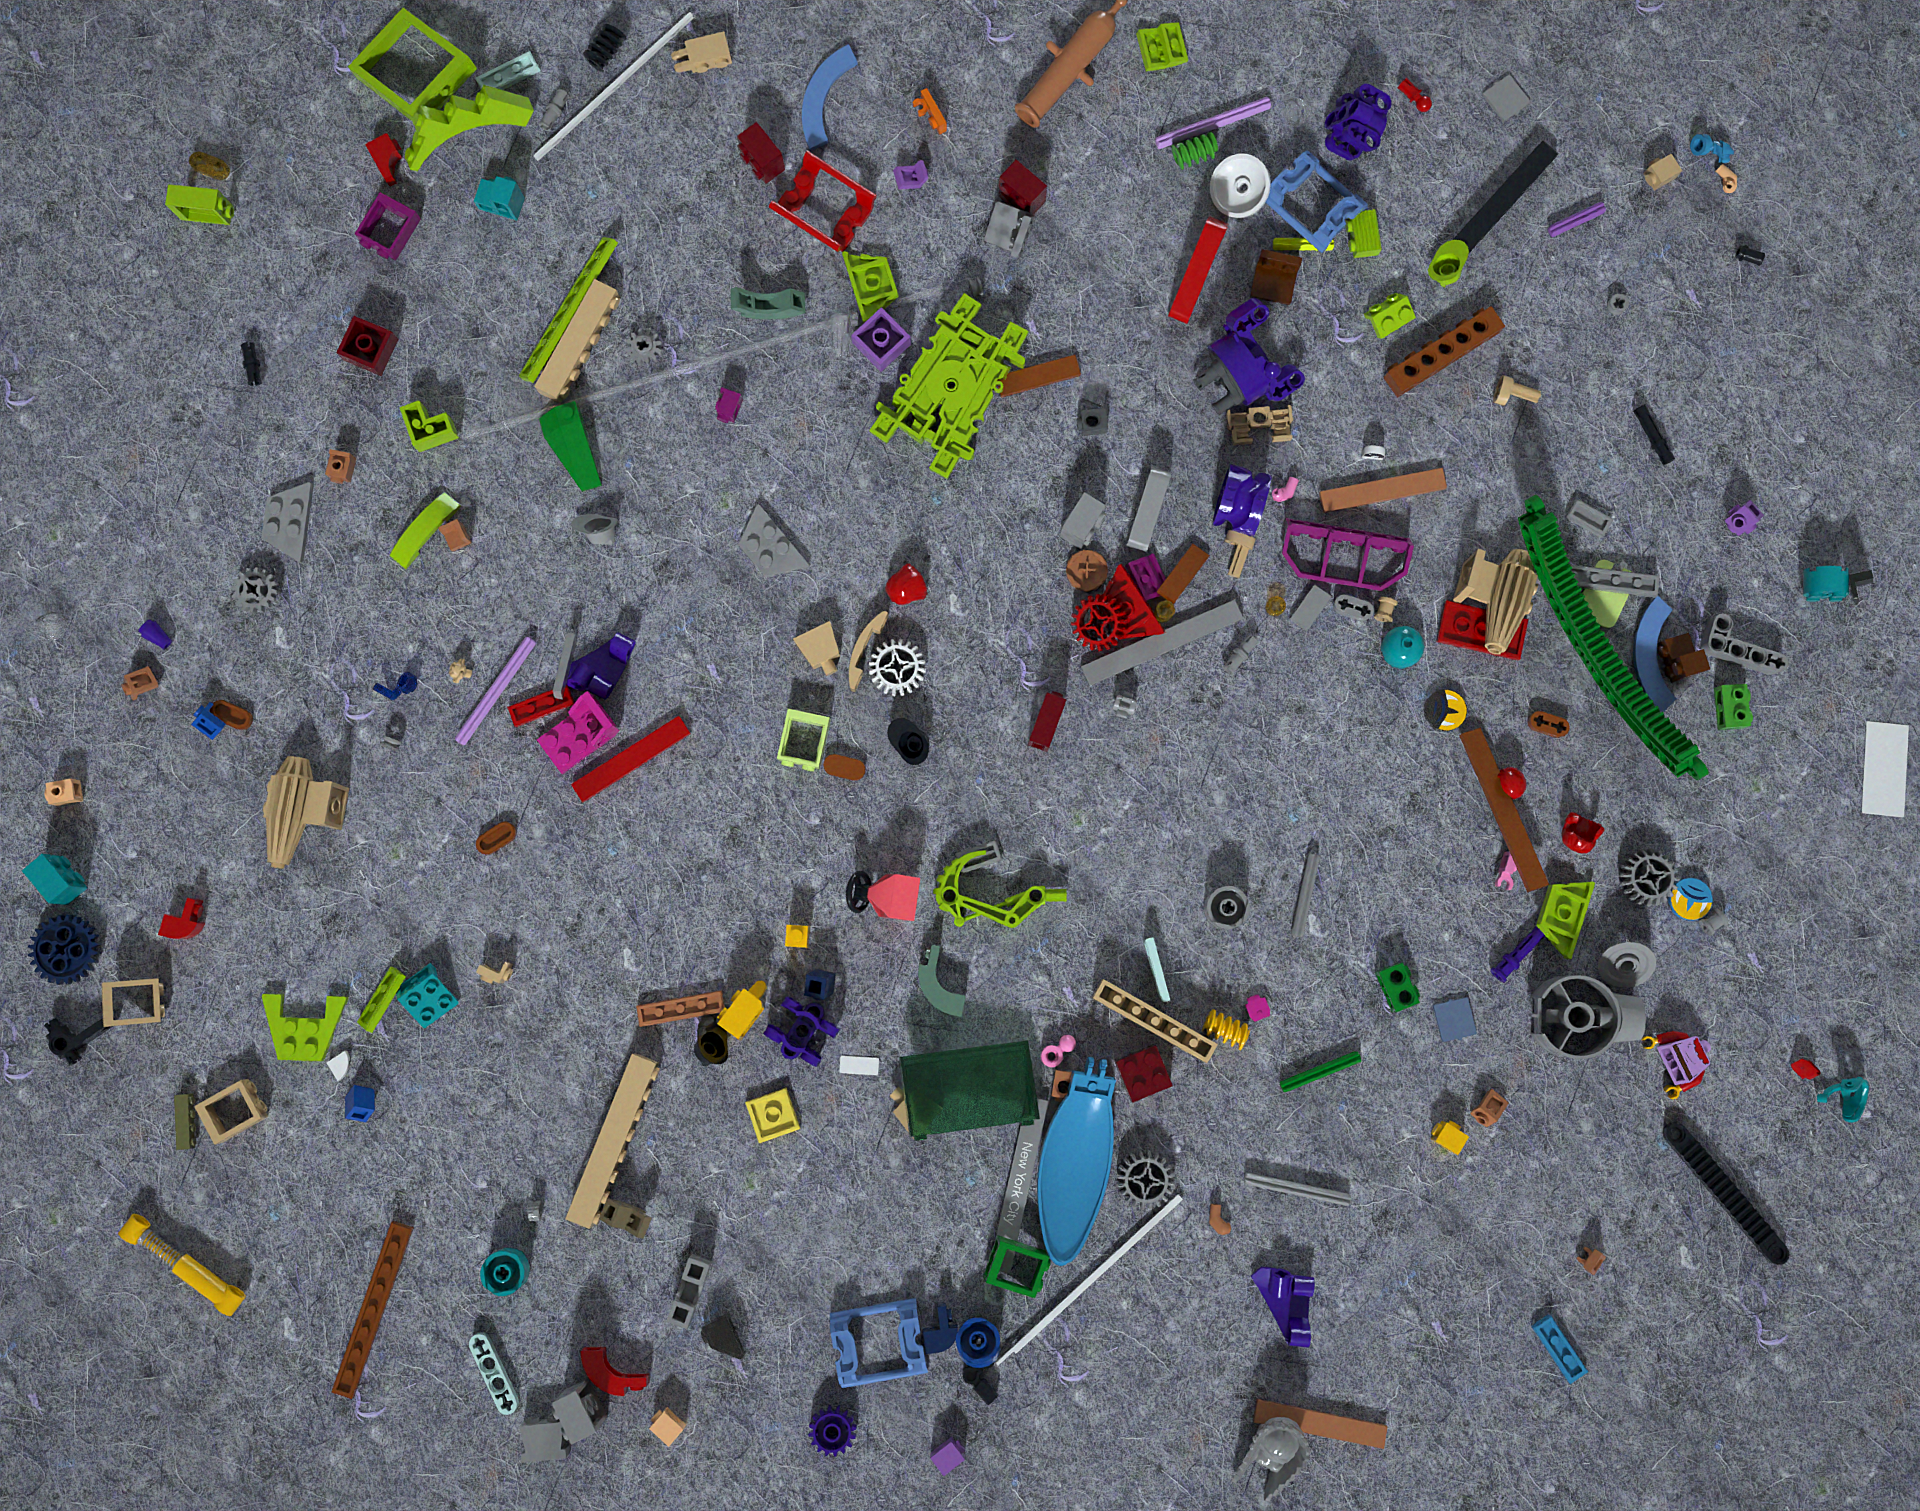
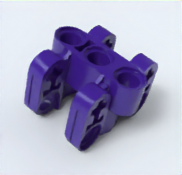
[1324,83,1392,161]
[763,996,841,1067]

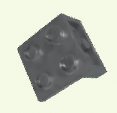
[984,201,1036,258]

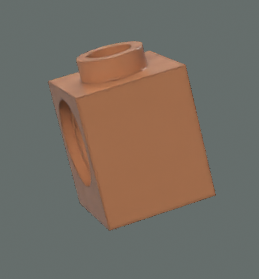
[1051,1069,1072,1102]

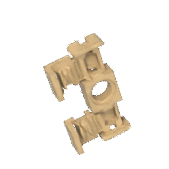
[1226,405,1293,446]

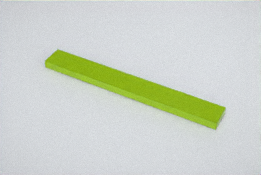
[519,237,618,383]

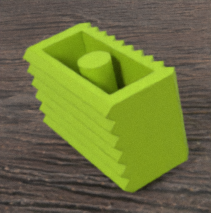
[1345,209,1382,258]

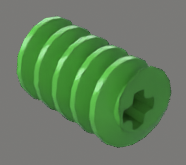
[1172,132,1218,170]

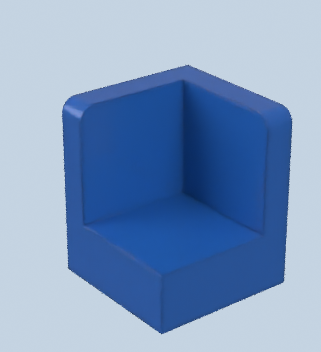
[345,1085,375,1122]

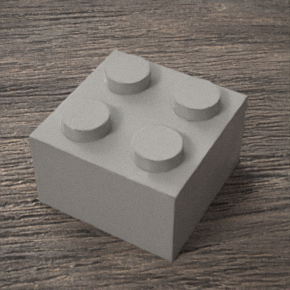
[1060,492,1107,550]

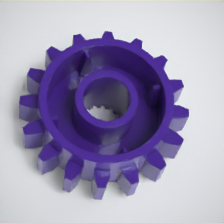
[808,1405,857,1457]

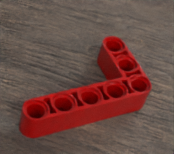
[1168,216,1229,324]

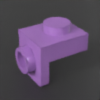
[893,160,928,190]

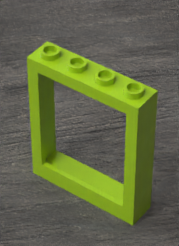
[348,8,477,122]

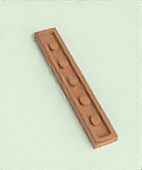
[1319,468,1447,513]
[1253,1399,1388,1449]

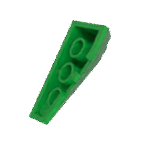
[539,401,602,492]

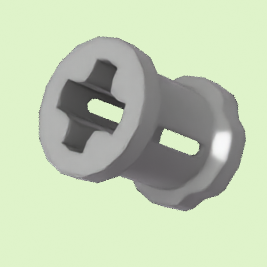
[1698,908,1729,936]

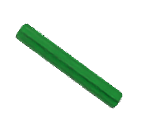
[1279,1051,1362,1092]

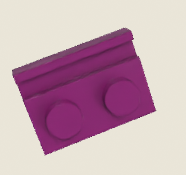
[1125,553,1166,602]

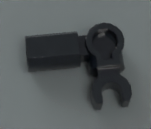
[962,1361,999,1405]

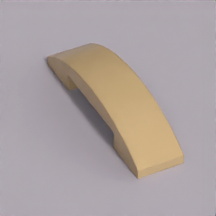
[849,611,889,692]

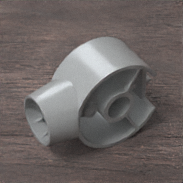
[1529,975,1646,1059]

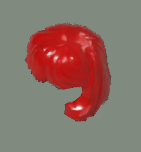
[885,563,928,605]
[1562,812,1605,853]

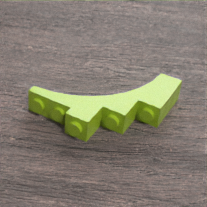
[405,85,534,172]

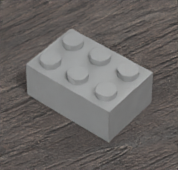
[551,1377,607,1445]

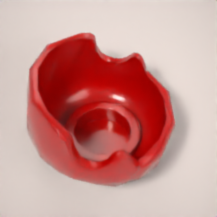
[1497,767,1527,800]

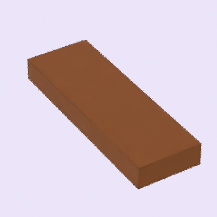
[1157,544,1210,604]

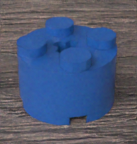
[956,1318,1001,1368]

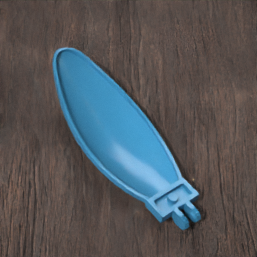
[1037,1057,1116,1266]

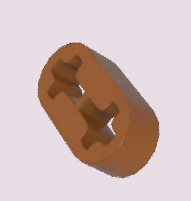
[1527,711,1570,738]

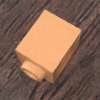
[649,1407,686,1447]

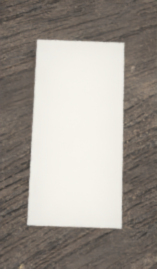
[1862,721,1909,817]

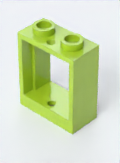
[165,184,234,225]

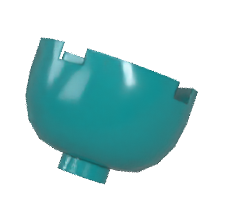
[1380,626,1425,669]

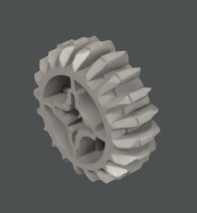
[1619,848,1680,906]
[1116,1150,1175,1210]

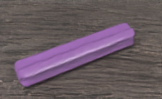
[1547,202,1606,237]

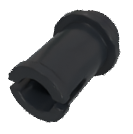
[1735,245,1765,266]

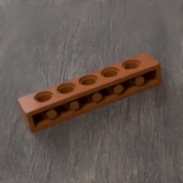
[1384,306,1505,398]

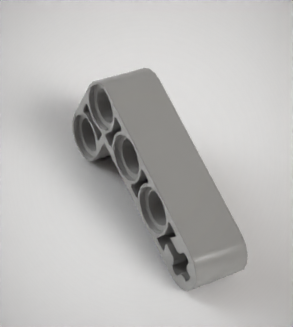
[1126,466,1172,552]
[1700,613,1789,675]

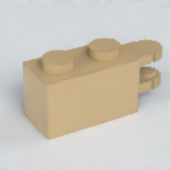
[671,31,732,73]

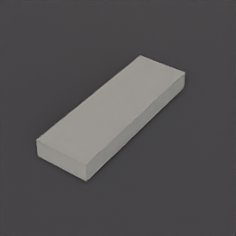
[553,632,577,700]

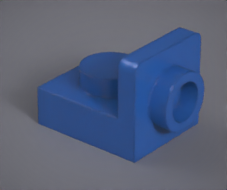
[191,702,226,740]

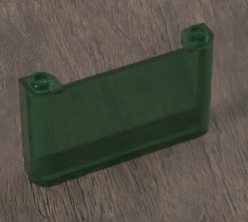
[899,1040,1040,1141]

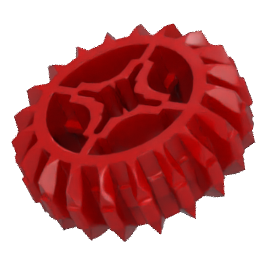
[1071,594,1128,651]

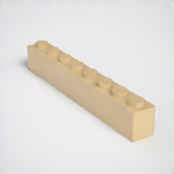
[565,1053,660,1229]

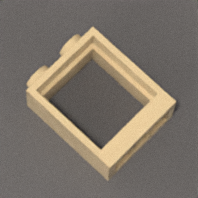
[101,978,165,1027]
[194,1079,268,1145]

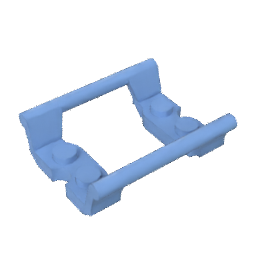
[1265,150,1369,253]
[829,1298,928,1388]

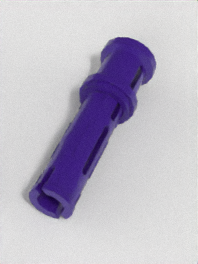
[1490,926,1545,983]

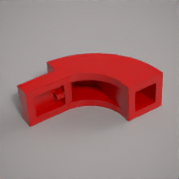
[580,1347,650,1396]

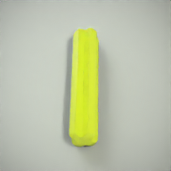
[1272,238,1334,250]

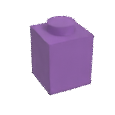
[930,1436,966,1476]

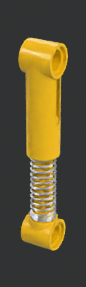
[118,1214,246,1316]

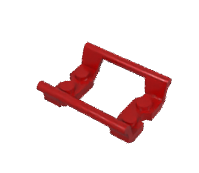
[769,151,877,252]

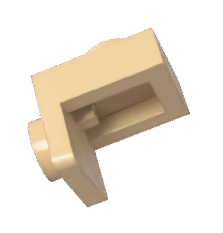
[476,962,513,984]

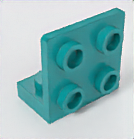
[396,963,459,1028]

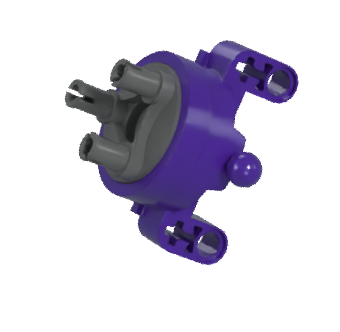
[1193,298,1305,415]

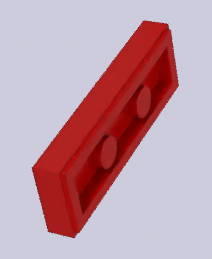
[507,685,575,727]

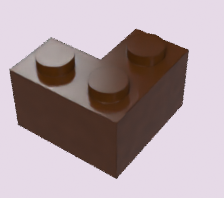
[1657,632,1711,683]

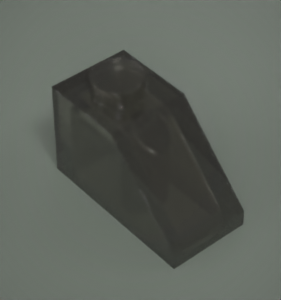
[701,1313,746,1359]

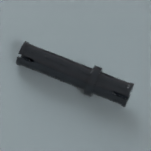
[1633,404,1676,466]

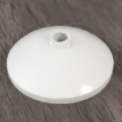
[1210,154,1271,218]

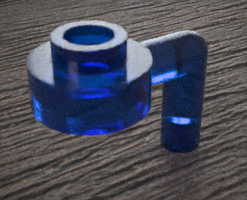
[373,672,418,700]

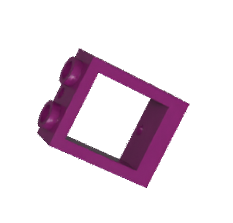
[355,192,421,260]

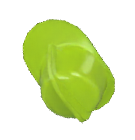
[1428,240,1469,288]

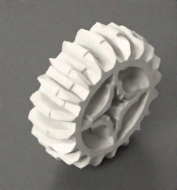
[869,639,926,696]

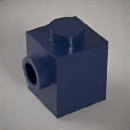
[804,969,836,1000]

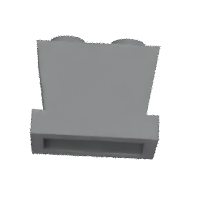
[519,1415,570,1463]

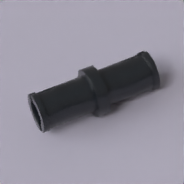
[241,342,262,386]

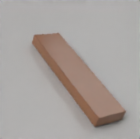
[636,990,725,1027]

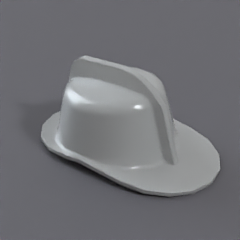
[571,514,618,545]

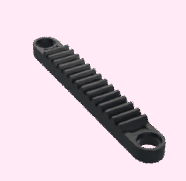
[1663,1122,1790,1265]

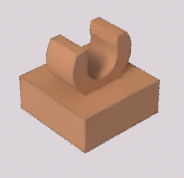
[1577,1247,1606,1275]

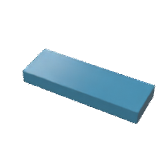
[1531,1314,1588,1384]

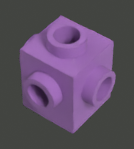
[1725,500,1764,536]

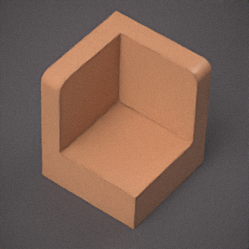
[438,519,471,552]

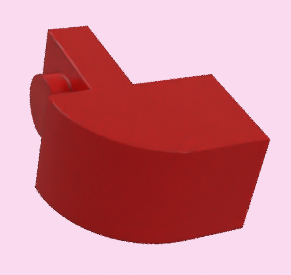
[158,898,205,939]

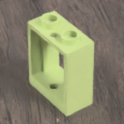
[777,709,831,772]

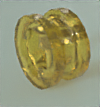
[1266,596,1286,616]

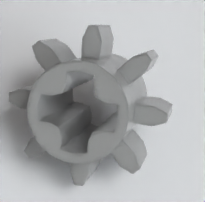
[1112,691,1137,719]

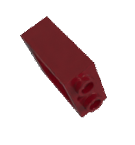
[1028,691,1067,752]

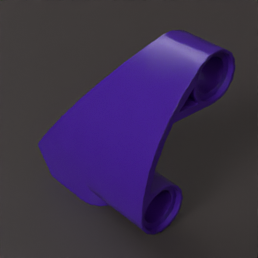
[1251,1267,1315,1348]

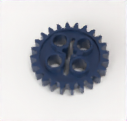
[28,915,102,985]

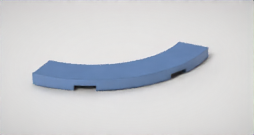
[802,44,858,151]
[1633,596,1677,712]

